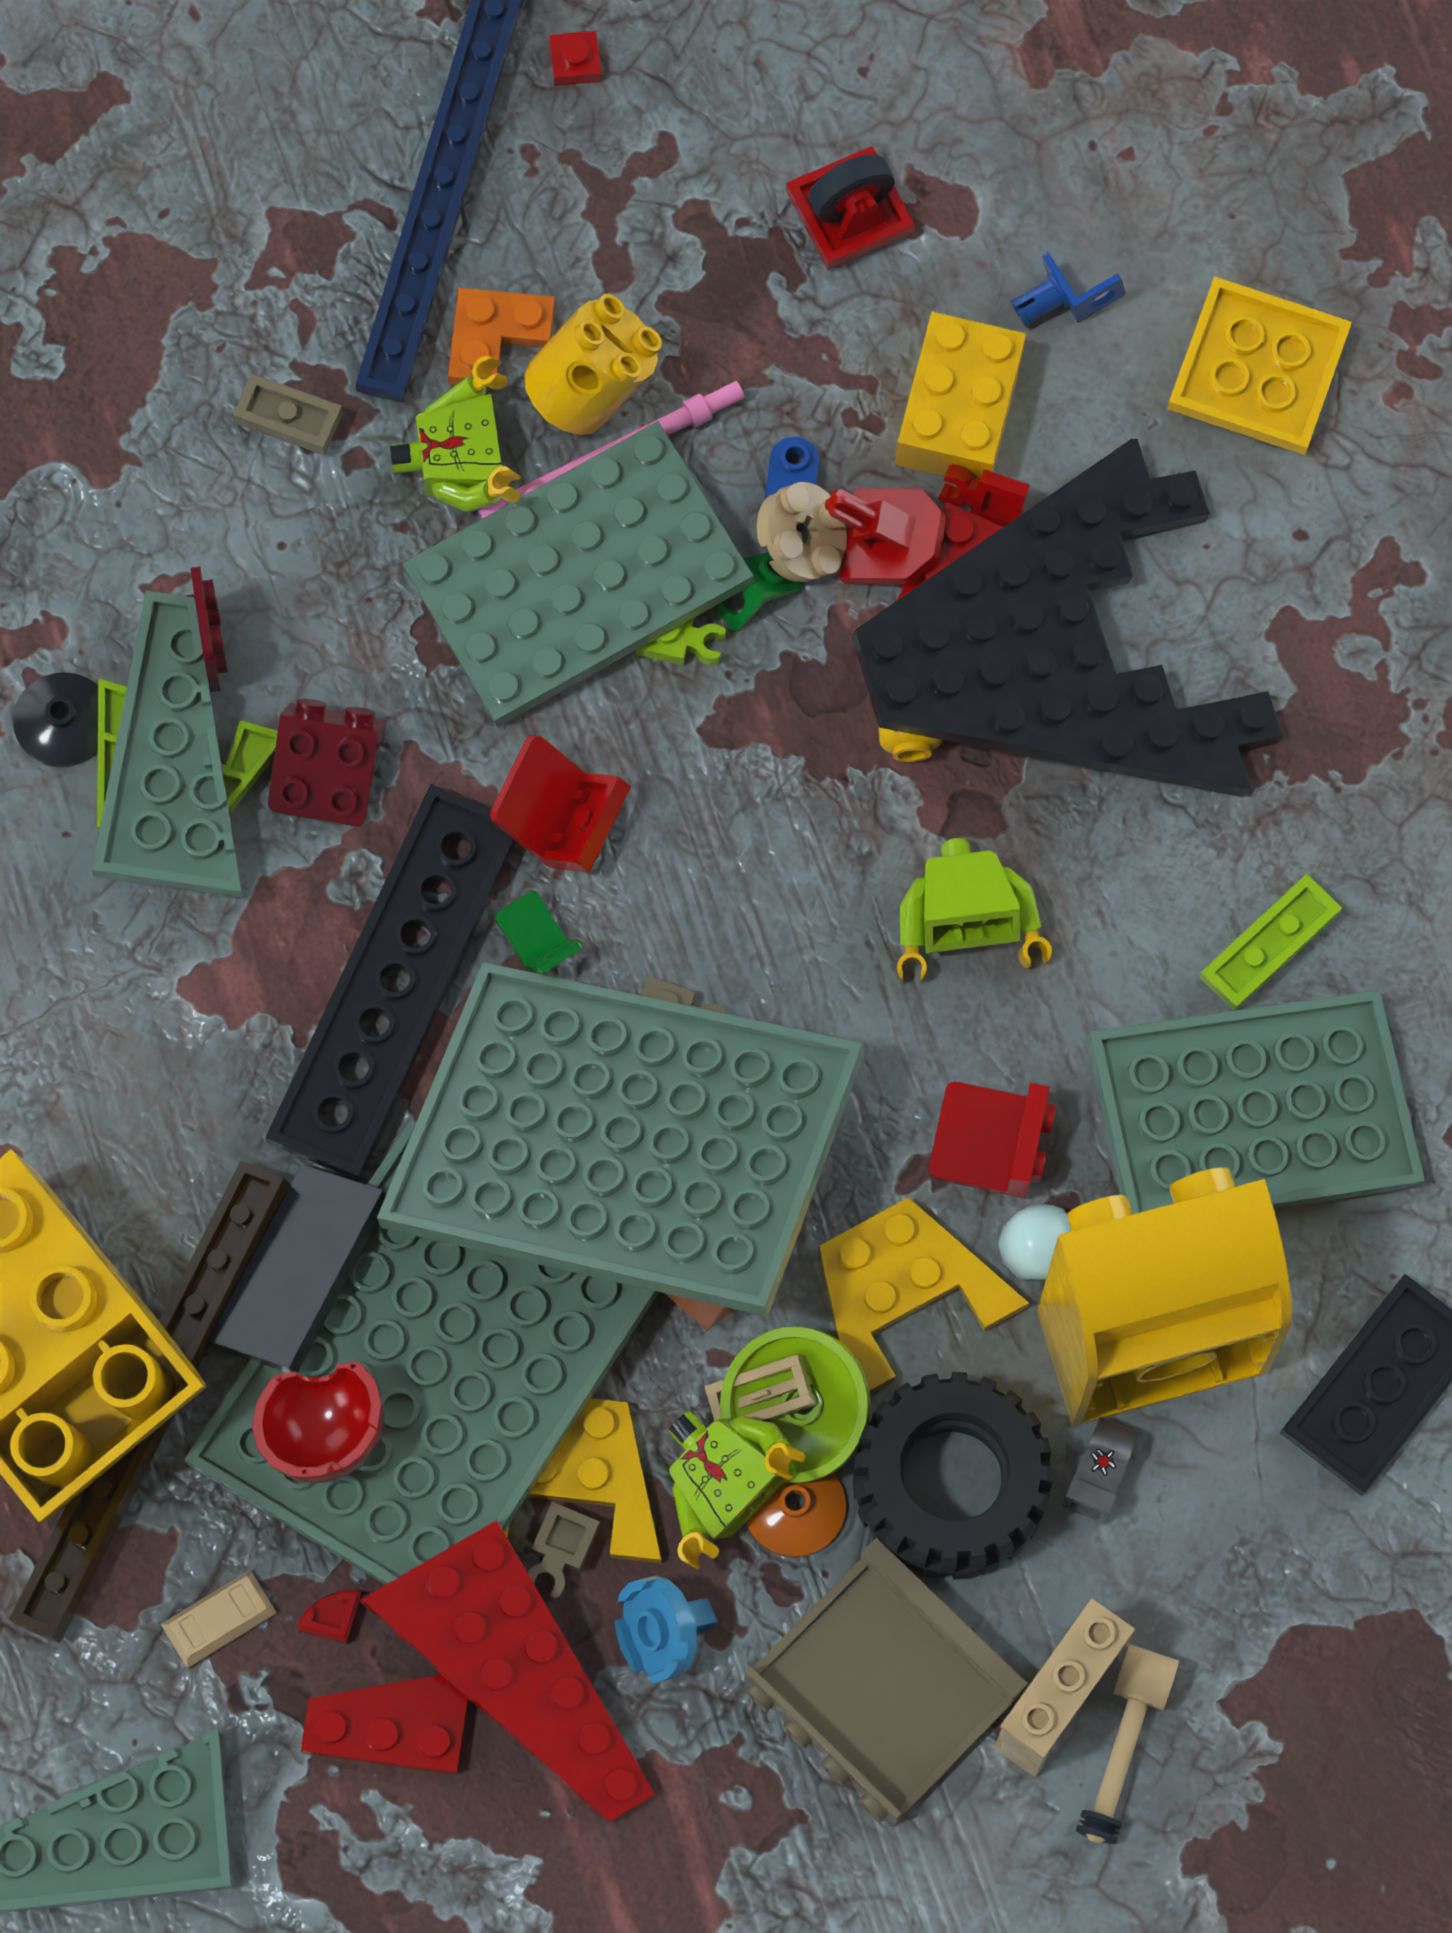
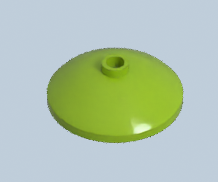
[720,1327,871,1483]

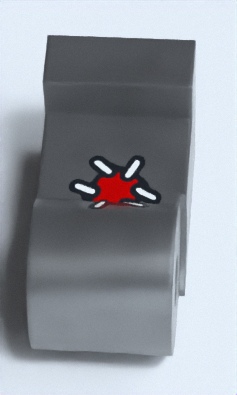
[1062,1417,1139,1524]

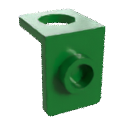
[714,552,804,632]
[494,890,583,974]

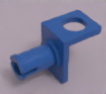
[1011,252,1125,327]

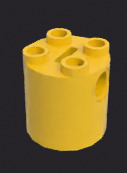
[524,294,662,435]

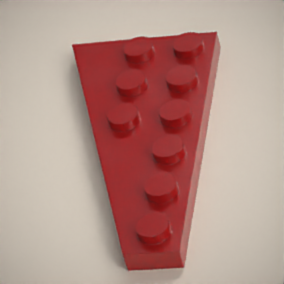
[359,1520,655,1822]

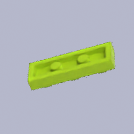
[1199,874,1342,1011]

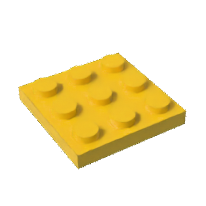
[1167,276,1352,455]

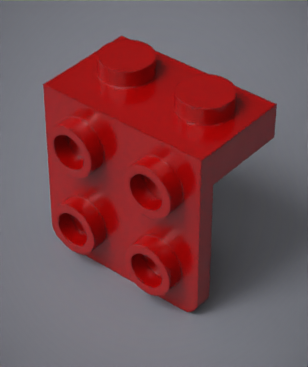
[490,735,631,873]
[928,1081,1056,1199]

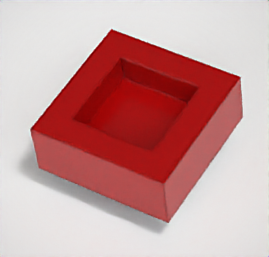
[549,31,601,86]

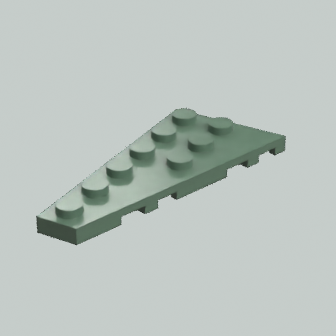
[92,591,243,898]
[0,1728,233,1914]

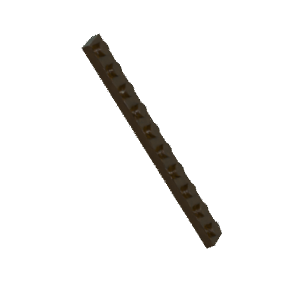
[9,1161,290,1643]

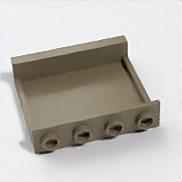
[744,1538,1028,1826]

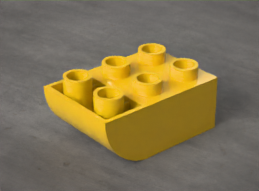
[0,1149,207,1524]
[1037,1167,1292,1427]

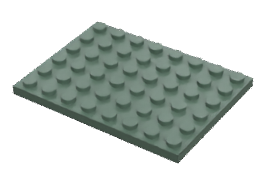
[377,962,865,1317]
[184,1121,659,1585]

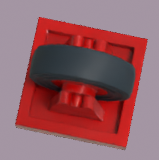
[786,146,915,270]

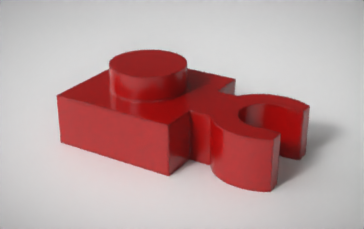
[939,464,1030,527]

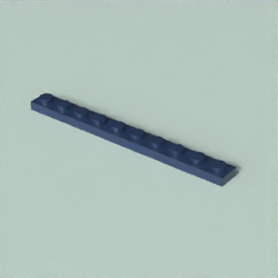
[356,0,523,403]

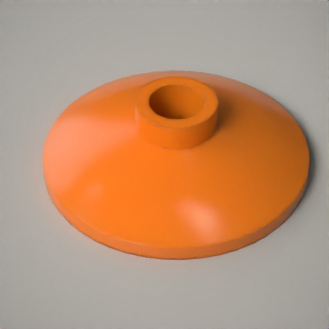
[745,1473,846,1558]

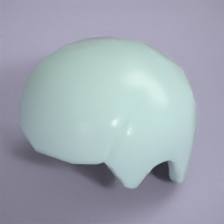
[998,1204,1071,1281]

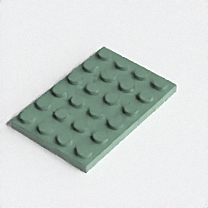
[402,421,755,728]
[1086,990,1425,1214]

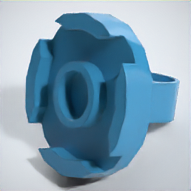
[615,1575,718,1683]

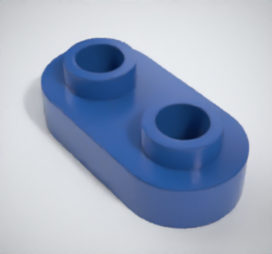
[765,437,819,532]

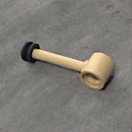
[1076,1644,1179,1844]

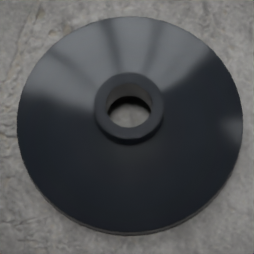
[13,672,98,767]

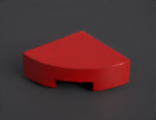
[297,1590,362,1645]

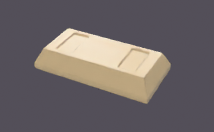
[161,1570,277,1669]

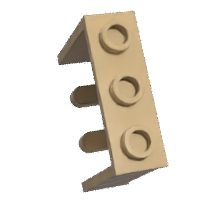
[992,1598,1135,1777]

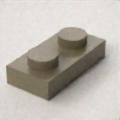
[233,373,343,455]

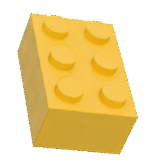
[895,311,1026,479]

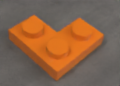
[448,288,555,388]

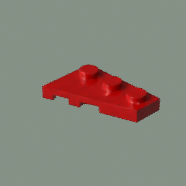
[301,1674,469,1775]

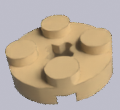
[757,482,847,582]

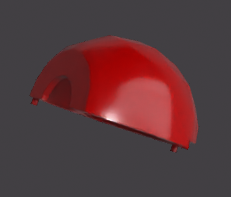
[252,1361,384,1483]

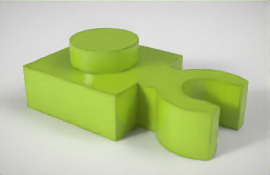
[636,617,727,666]

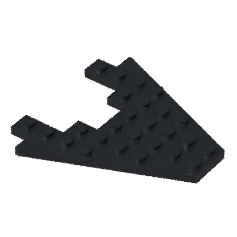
[852,438,1283,796]

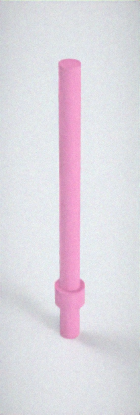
[477,381,745,519]

